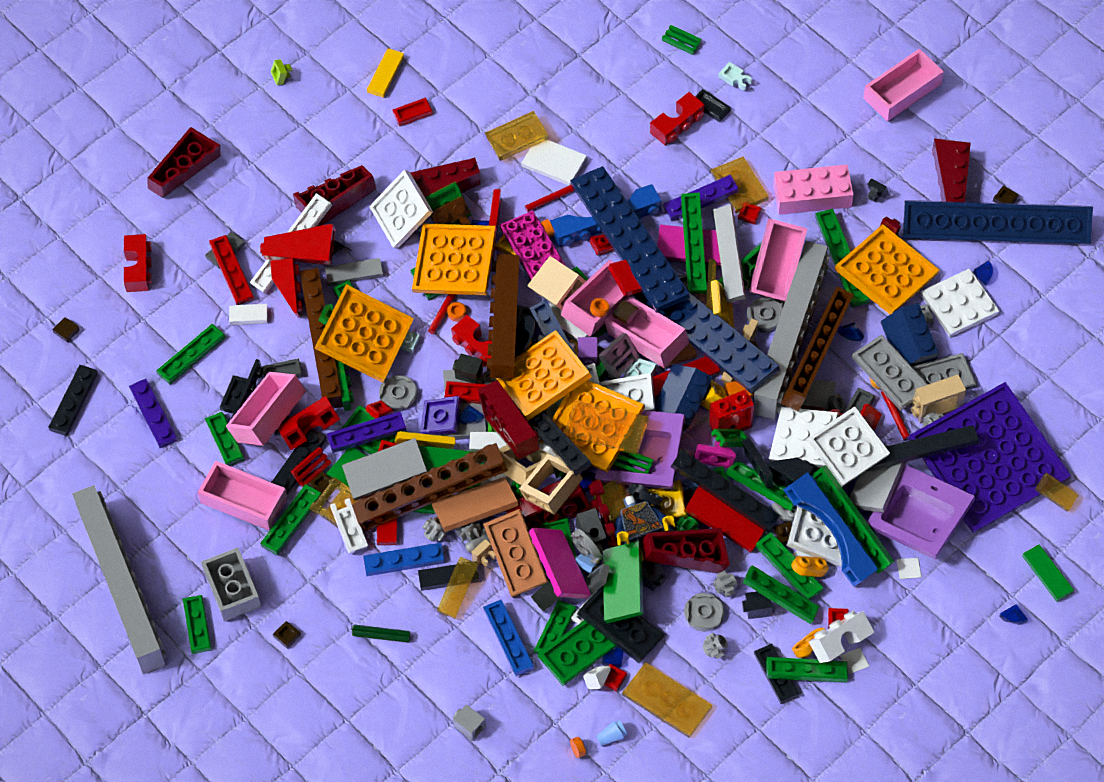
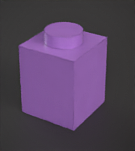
[578,337,597,366]

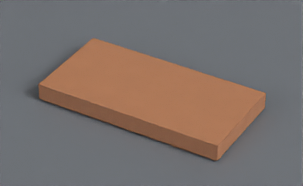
[432,477,518,532]
[483,509,548,598]

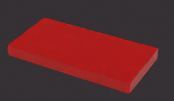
[684,486,764,553]

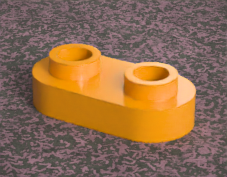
[791,556,829,577]
[792,628,826,659]

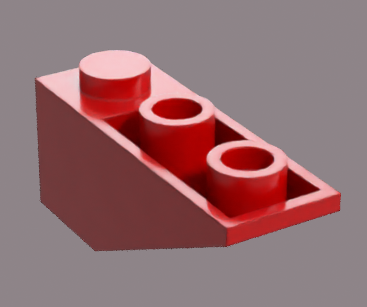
[270,258,303,317]

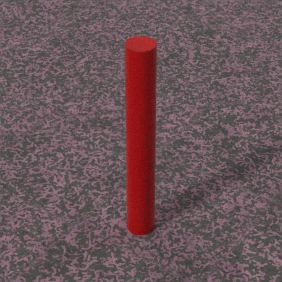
[525,185,574,212]
[428,294,456,334]
[881,391,909,441]

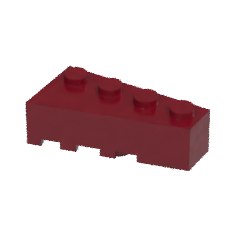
[147,127,221,198]
[932,138,971,202]
[410,157,481,197]
[293,165,376,226]
[477,380,540,459]
[506,479,592,530]
[640,528,730,573]

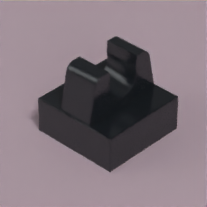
[867,178,889,202]

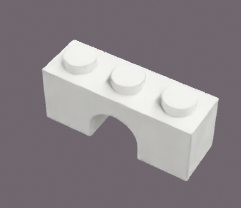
[809,610,874,663]

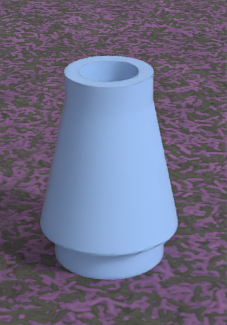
[596,720,627,746]

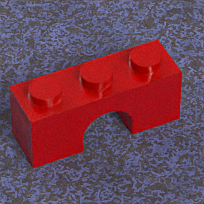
[650,92,704,146]
[124,234,152,293]
[451,315,492,367]
[278,396,340,450]

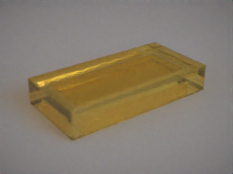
[1035,473,1078,512]

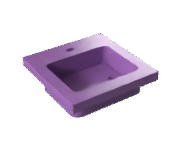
[595,410,685,489]
[867,464,975,560]

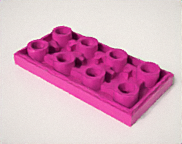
[500,210,567,280]
[657,224,721,266]
[529,528,591,599]

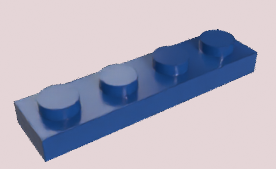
[363,542,444,577]
[483,599,534,677]

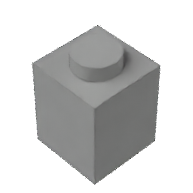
[453,705,486,741]

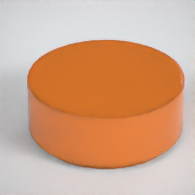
[541,219,555,238]
[590,298,610,317]
[447,302,466,322]
[570,736,586,758]

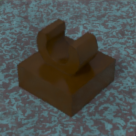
[772,521,792,546]

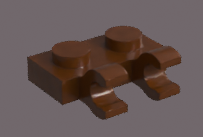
[430,196,471,225]

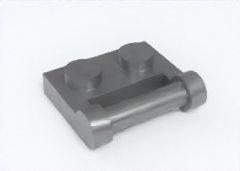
[599,333,640,380]

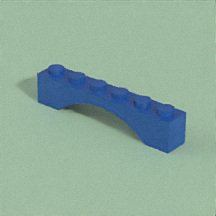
[550,184,661,248]
[783,472,878,587]

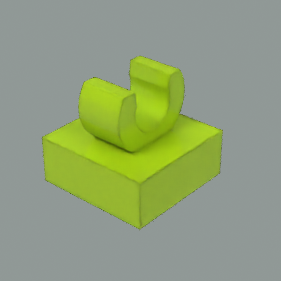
[271,59,293,85]

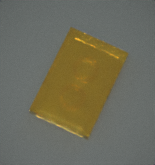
[485,111,549,161]
[710,156,769,213]

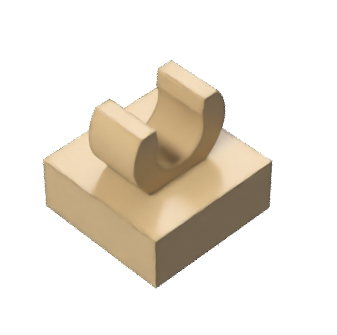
[471,539,496,567]

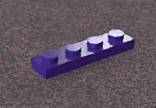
[663,174,739,222]
[129,378,177,448]
[326,412,406,453]

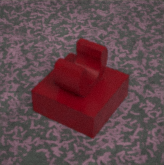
[879,216,901,235]

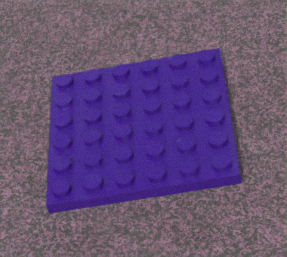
[908,382,1071,533]

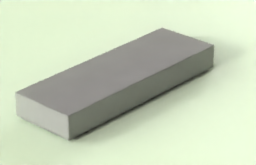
[325,258,383,286]

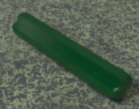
[351,624,411,642]

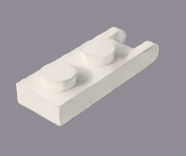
[330,498,368,554]

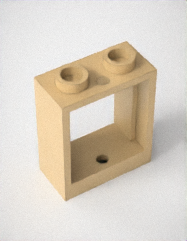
[911,375,966,424]
[499,445,554,486]
[519,454,583,514]

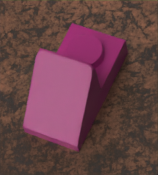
[693,441,736,468]

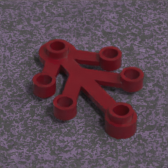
[588,479,622,549]

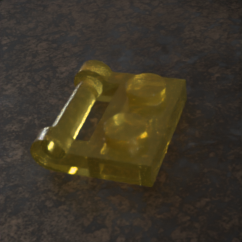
[309,477,358,528]

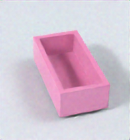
[863,49,944,122]
[773,164,853,215]
[749,219,808,302]
[561,259,634,337]
[604,296,689,368]
[226,372,306,446]
[197,461,287,531]

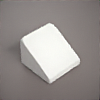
[583,666,611,689]

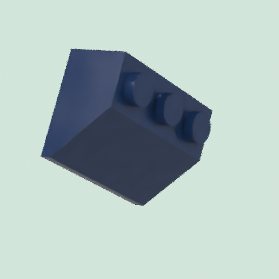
[880,303,938,367]
[655,364,713,431]

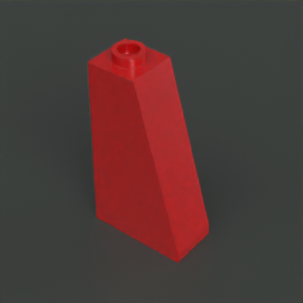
[260,224,336,265]

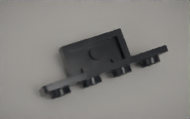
[220,359,263,420]

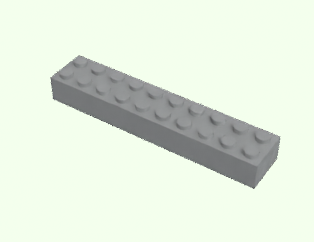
[753,241,830,420]
[72,485,167,675]

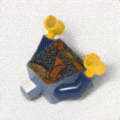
[614,495,676,545]

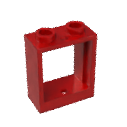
[709,389,754,438]

